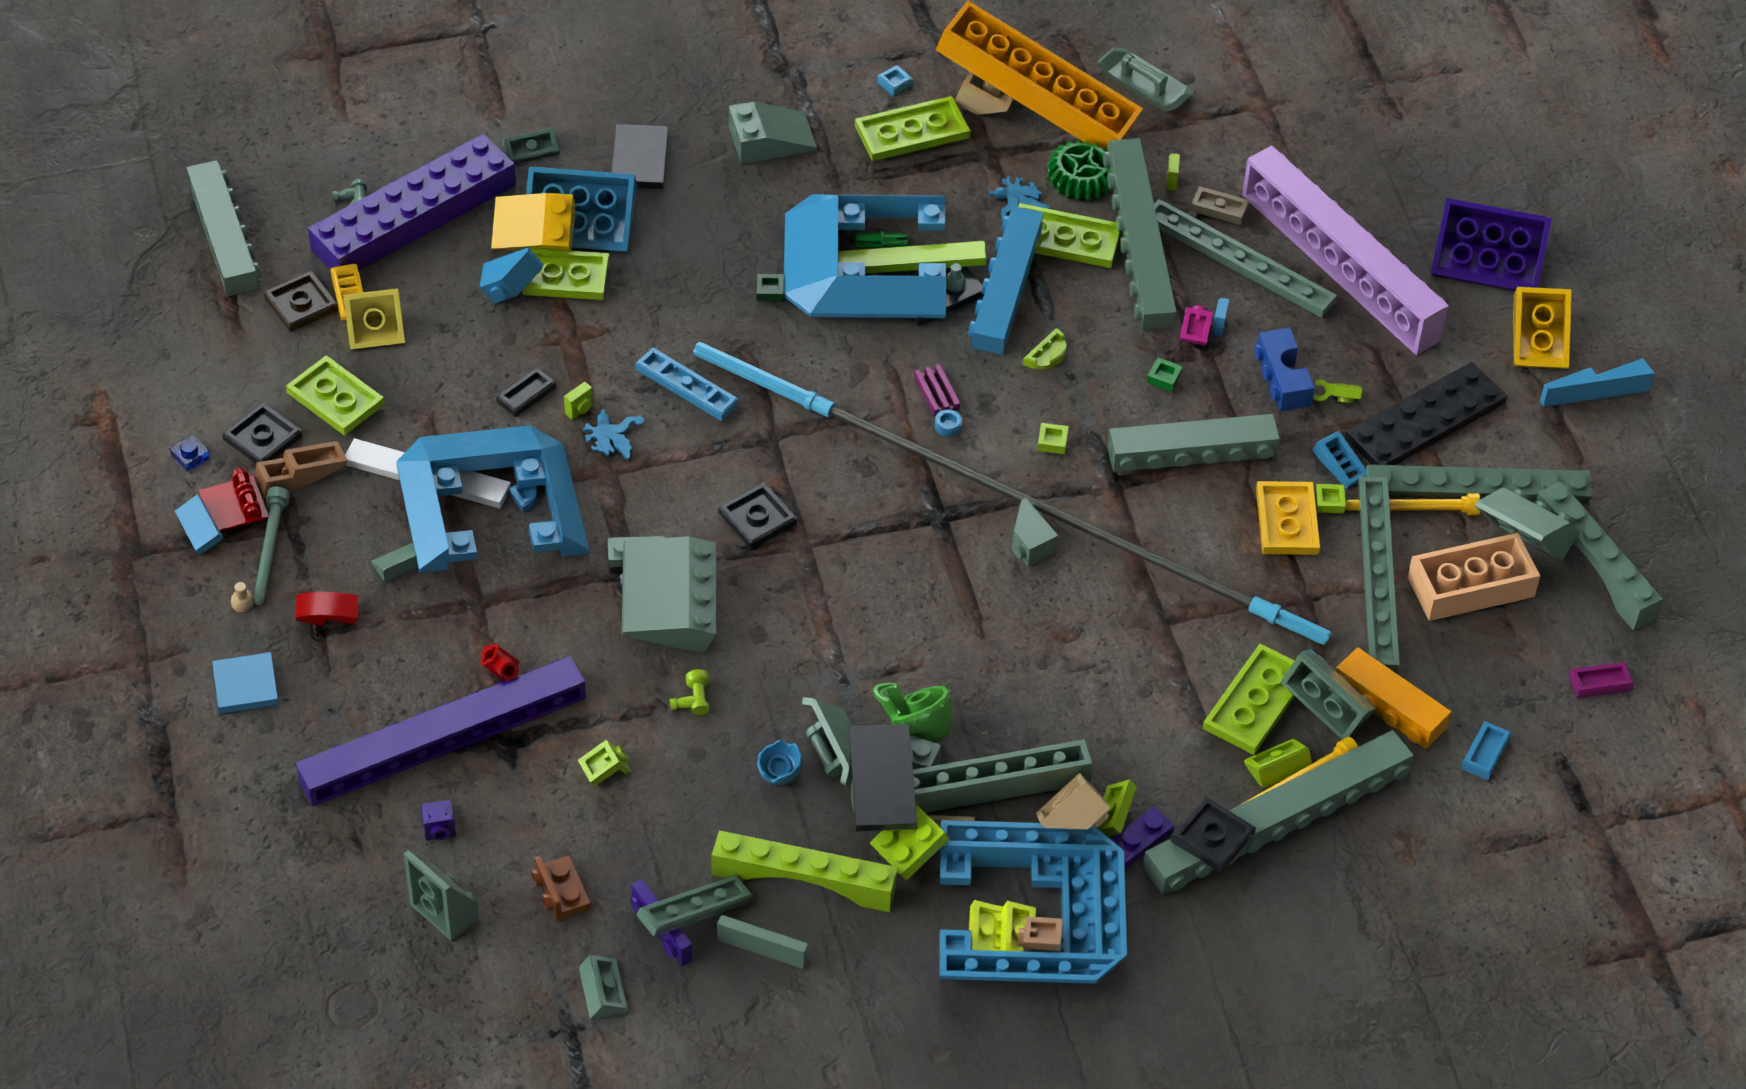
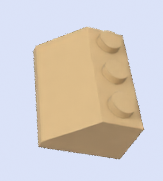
[955,72,1014,115]
[1036,772,1110,829]

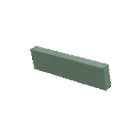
[637,875,753,937]

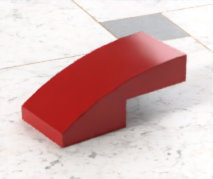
[295,592,358,626]

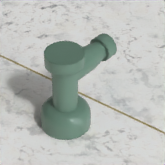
[332,179,367,205]

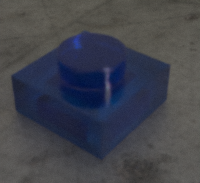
[170,435,210,472]

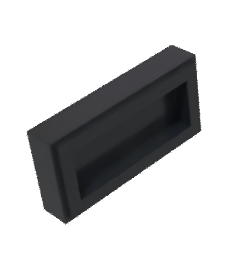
[496,367,556,417]

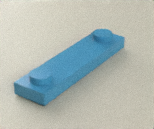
[635,347,739,421]

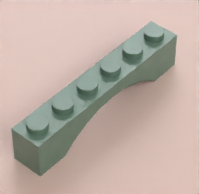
[1536,482,1663,631]

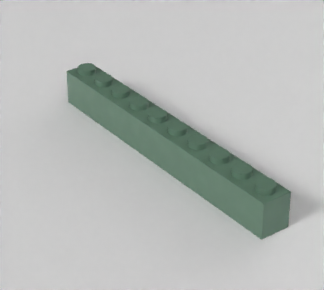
[1143,730,1414,895]

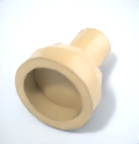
[231,582,255,612]

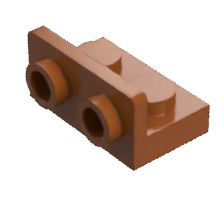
[531,856,591,921]

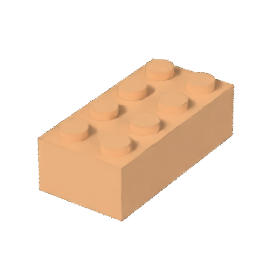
[1407,533,1540,621]

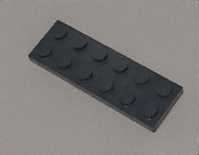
[1345,362,1508,465]

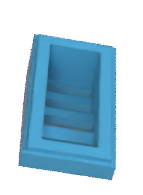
[1312,431,1366,489]

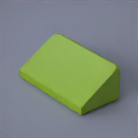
[1244,739,1312,788]

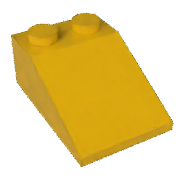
[491,193,576,251]
[1513,287,1572,369]

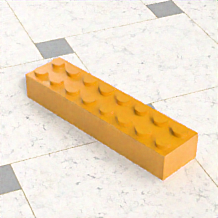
[936,1,1143,150]

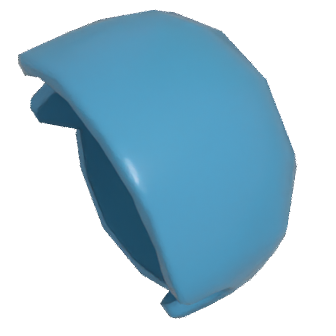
[757,740,803,786]

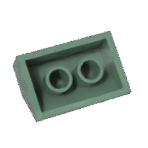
[1475,487,1580,561]
[1280,649,1376,739]

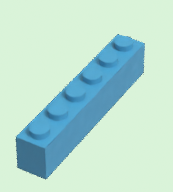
[968,206,1043,355]

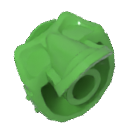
[873,683,952,743]

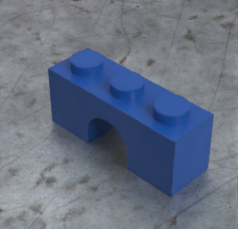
[1254,328,1315,411]

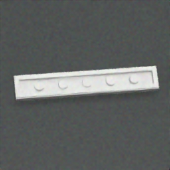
[345,438,511,509]

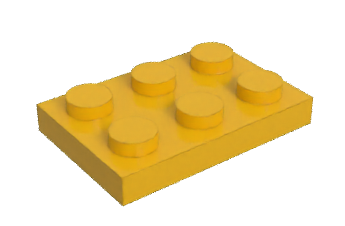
[1256,481,1320,555]

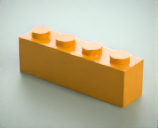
[1336,647,1452,749]

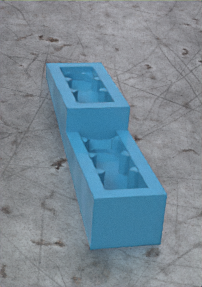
[1540,358,1655,407]

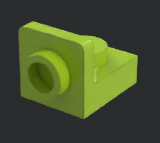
[578,739,631,786]

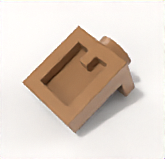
[1018,916,1063,952]

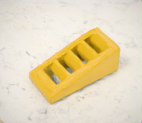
[331,264,363,321]

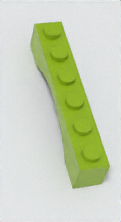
[711,830,897,912]

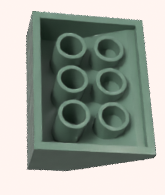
[622,536,716,654]

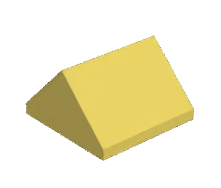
[343,288,405,349]

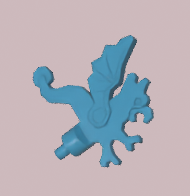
[989,176,1049,223]
[583,410,644,461]

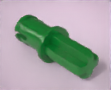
[854,231,908,249]

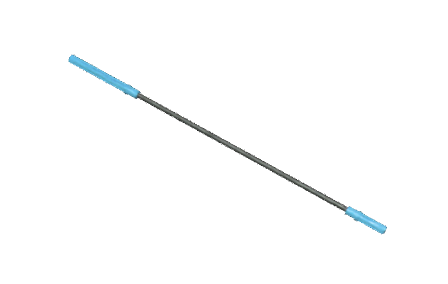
[693,342,1332,645]

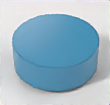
[934,410,962,437]

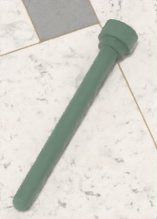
[253,487,290,605]

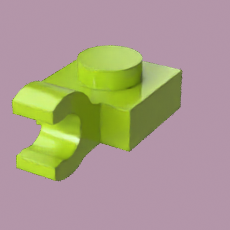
[1313,379,1362,403]

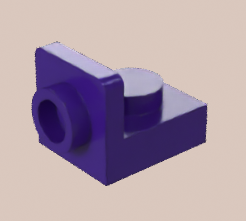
[421,800,456,841]

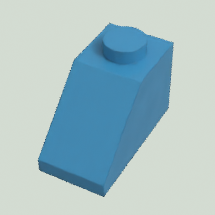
[480,247,543,304]

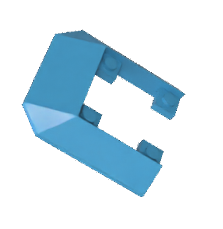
[784,194,946,318]
[396,426,590,573]
[939,820,1127,984]

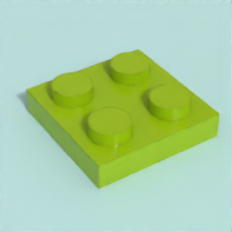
[870,804,950,881]

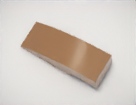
[254,441,348,498]

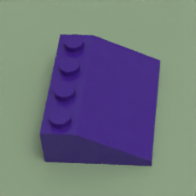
[1430,198,1552,291]

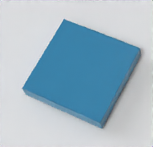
[212,652,279,714]

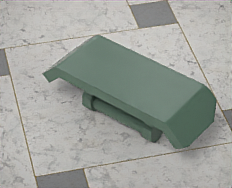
[1098,47,1194,112]
[802,697,852,787]

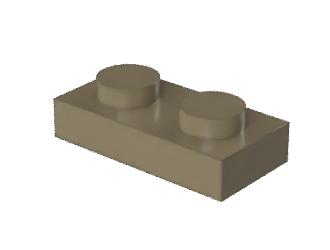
[1190,186,1249,225]

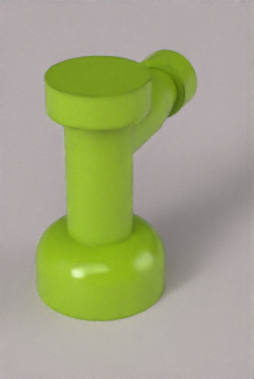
[670,669,710,715]

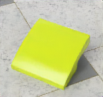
[969,900,1036,952]

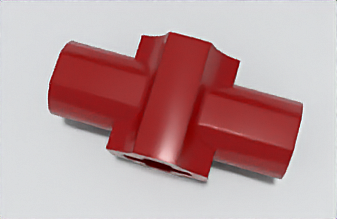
[480,643,520,681]

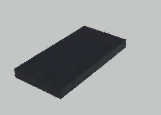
[849,724,917,831]

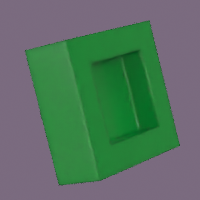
[1147,357,1183,392]

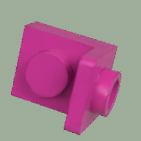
[1180,306,1213,346]

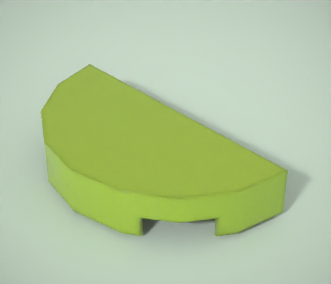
[1023,328,1067,370]

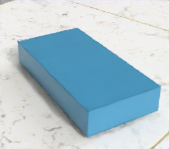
[175,494,223,555]
[1461,721,1512,780]

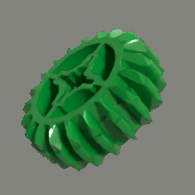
[1047,139,1112,202]

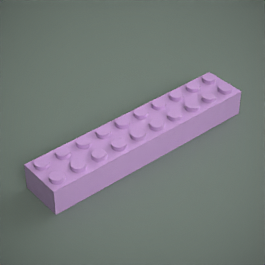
[1242,146,1449,356]

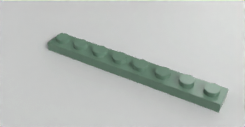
[1154,199,1337,318]
[1366,465,1592,501]
[1358,477,1400,671]

